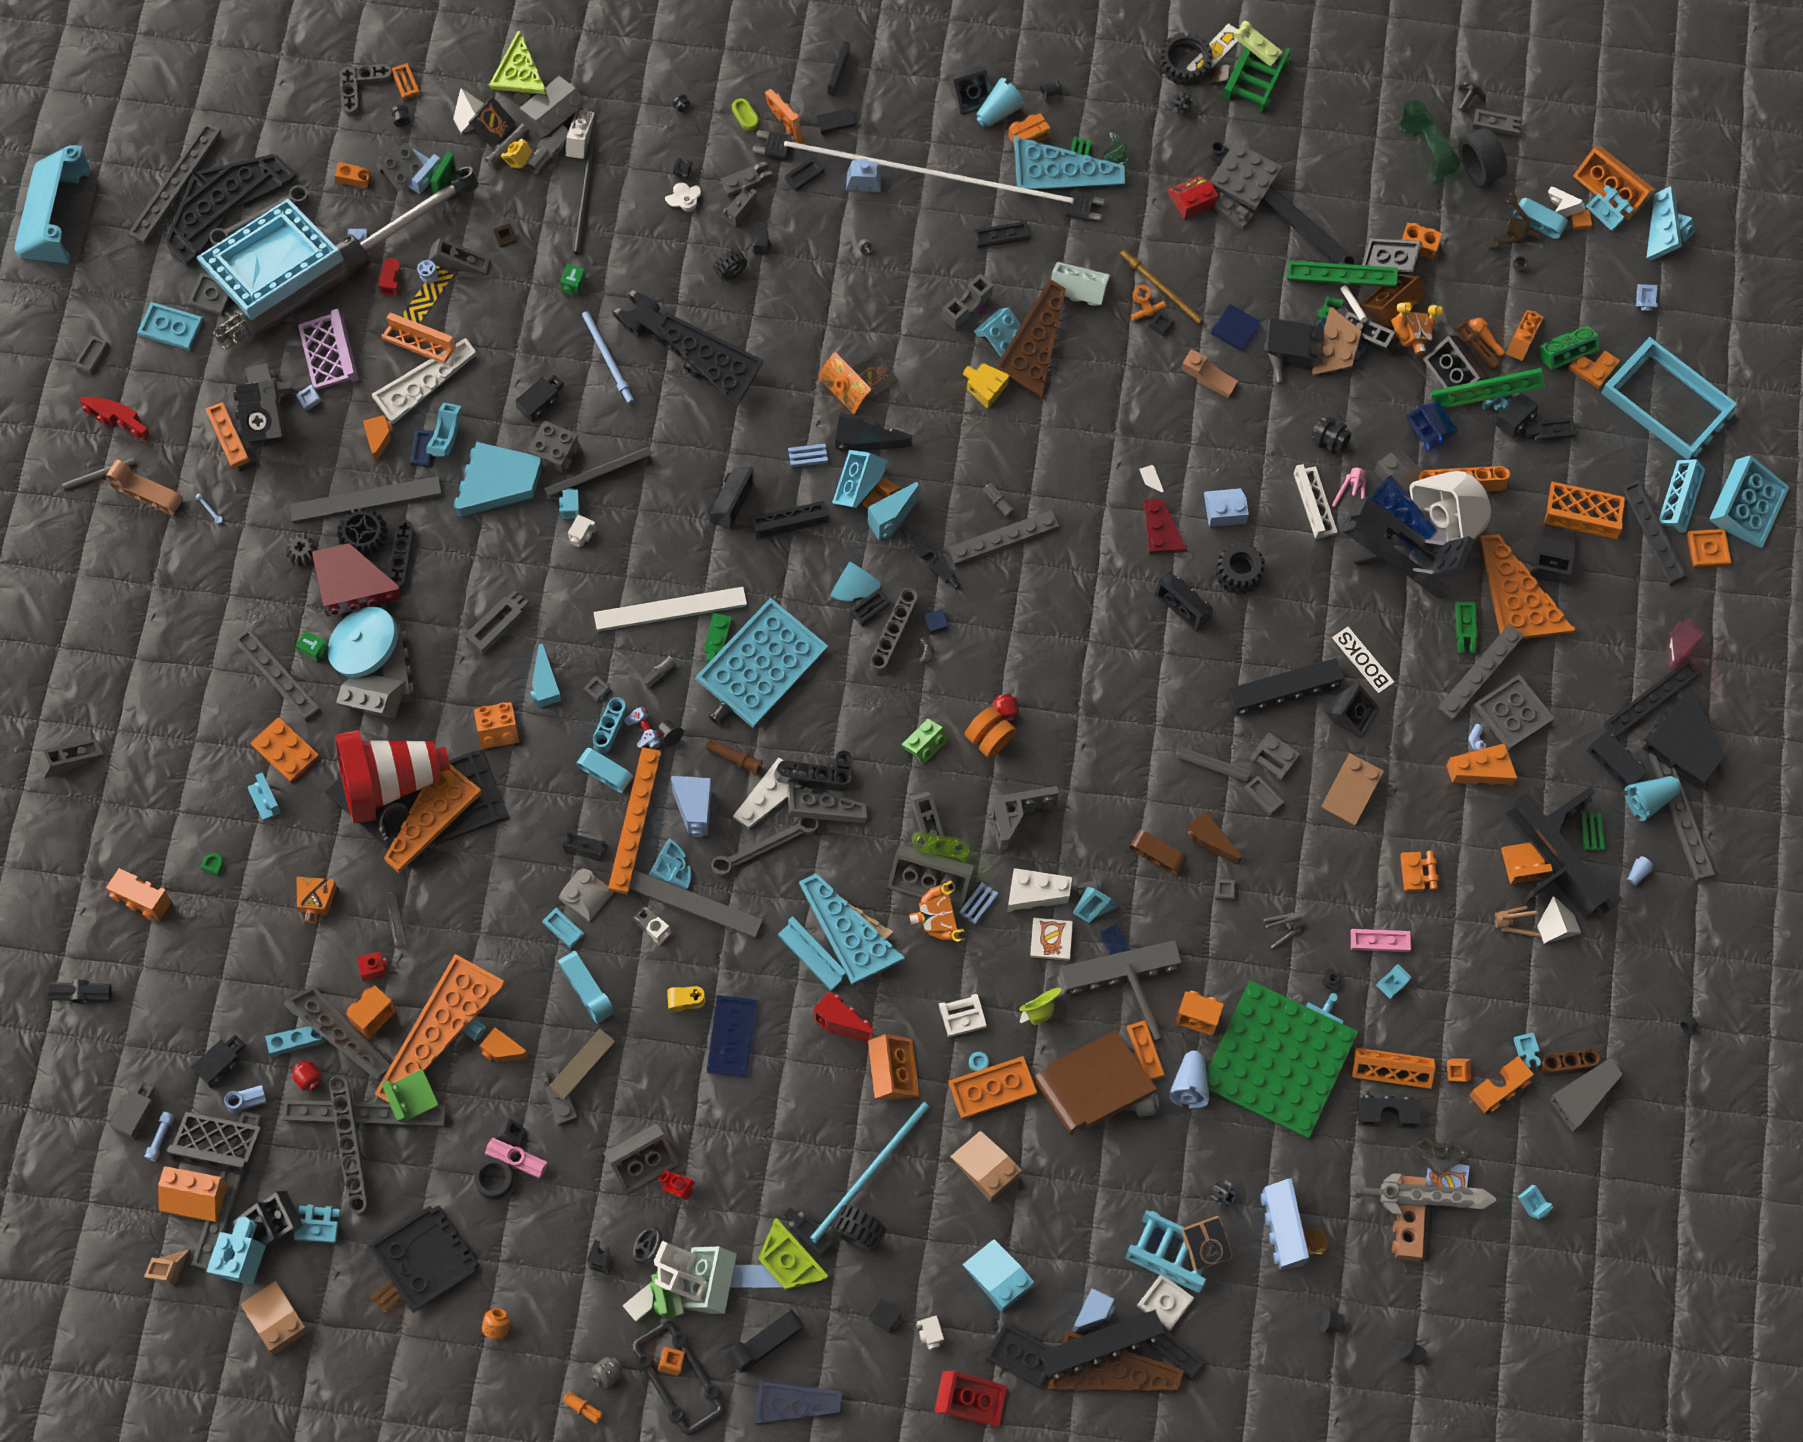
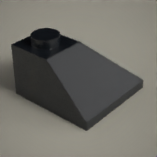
[1325,684,1379,737]

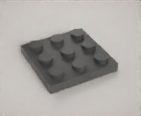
[1210,142,1282,211]
[1473,674,1555,751]

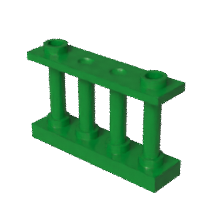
[1223,47,1292,114]

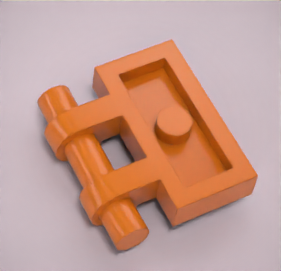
[1400,851,1439,892]

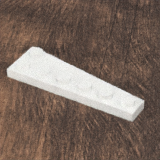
[372,338,476,424]

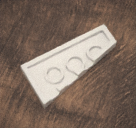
[733,758,807,829]

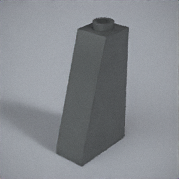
[1549,1058,1622,1132]

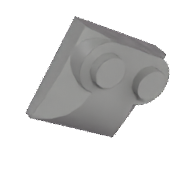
[559,868,614,922]

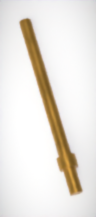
[1120,249,1203,325]

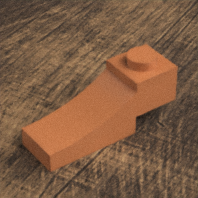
[1181,349,1238,398]

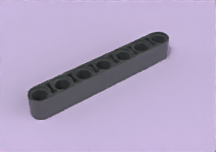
[329,1075,369,1215]

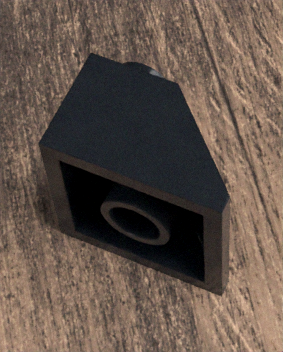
[948,66,992,113]

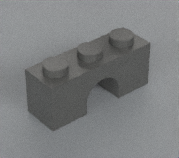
[942,274,993,330]

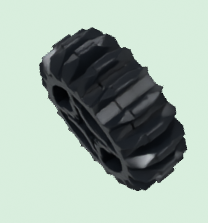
[337,507,388,557]

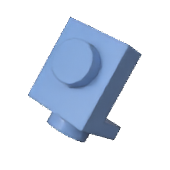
[1636,284,1658,311]

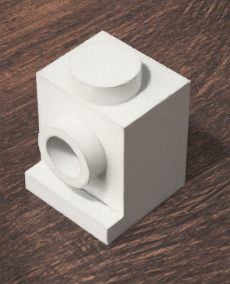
[568,515,596,547]
[916,1316,944,1350]

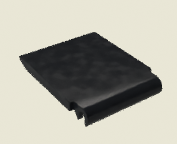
[399,750,509,846]

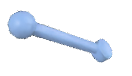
[196,494,223,524]

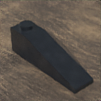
[835,413,913,452]

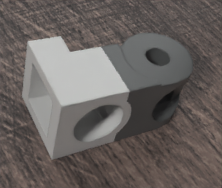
[633,907,671,945]

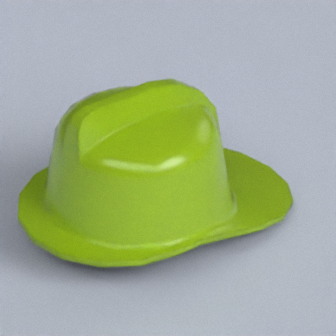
[1019,988,1062,1025]

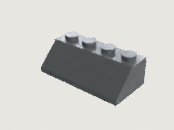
[887,844,974,909]

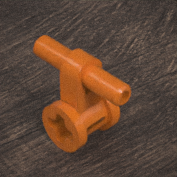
[1131,285,1167,321]

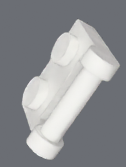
[939,994,987,1037]

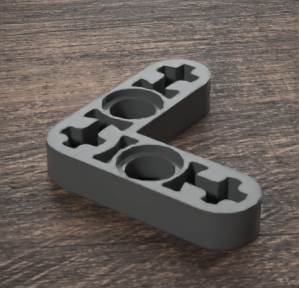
[340,64,392,116]

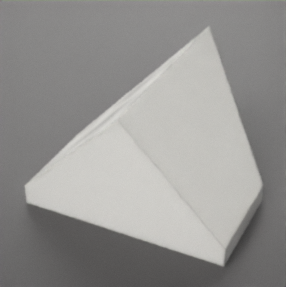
[454,88,484,134]
[1537,896,1581,944]

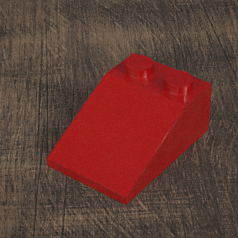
[934,1371,1007,1427]

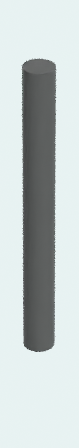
[62,458,136,491]
[1124,964,1162,1040]

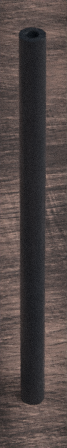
[573,141,596,255]

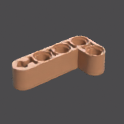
[106,460,183,515]

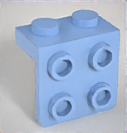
[408,150,441,194]

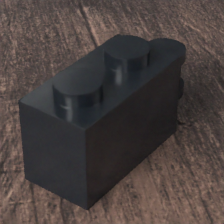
[515,375,564,422]
[191,1035,246,1088]

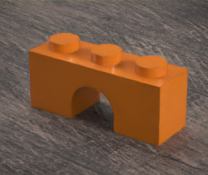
[1470,1056,1534,1114]

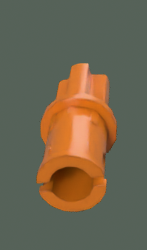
[563,1391,602,1423]

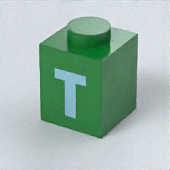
[560,264,586,296]
[296,630,328,663]

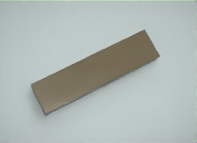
[548,1029,615,1101]

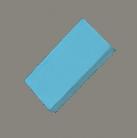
[542,908,584,949]

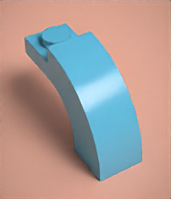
[426,402,462,457]

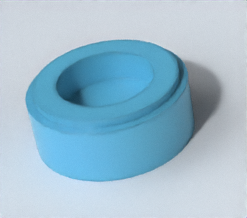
[969,1052,989,1072]

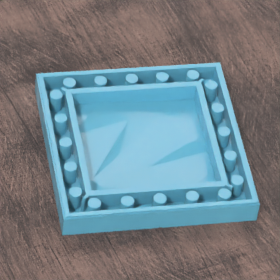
[197,199,344,320]

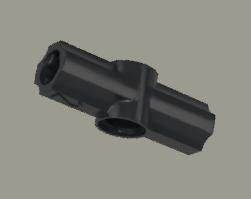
[48,980,112,1004]

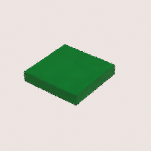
[431,152,457,194]

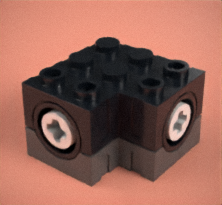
[233,379,286,442]

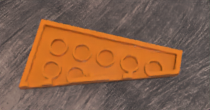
[384,764,482,873]

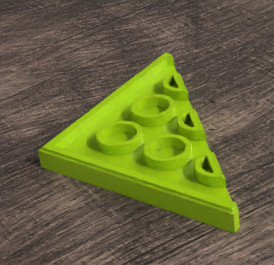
[489,31,547,94]

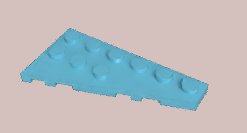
[1014,136,1125,190]

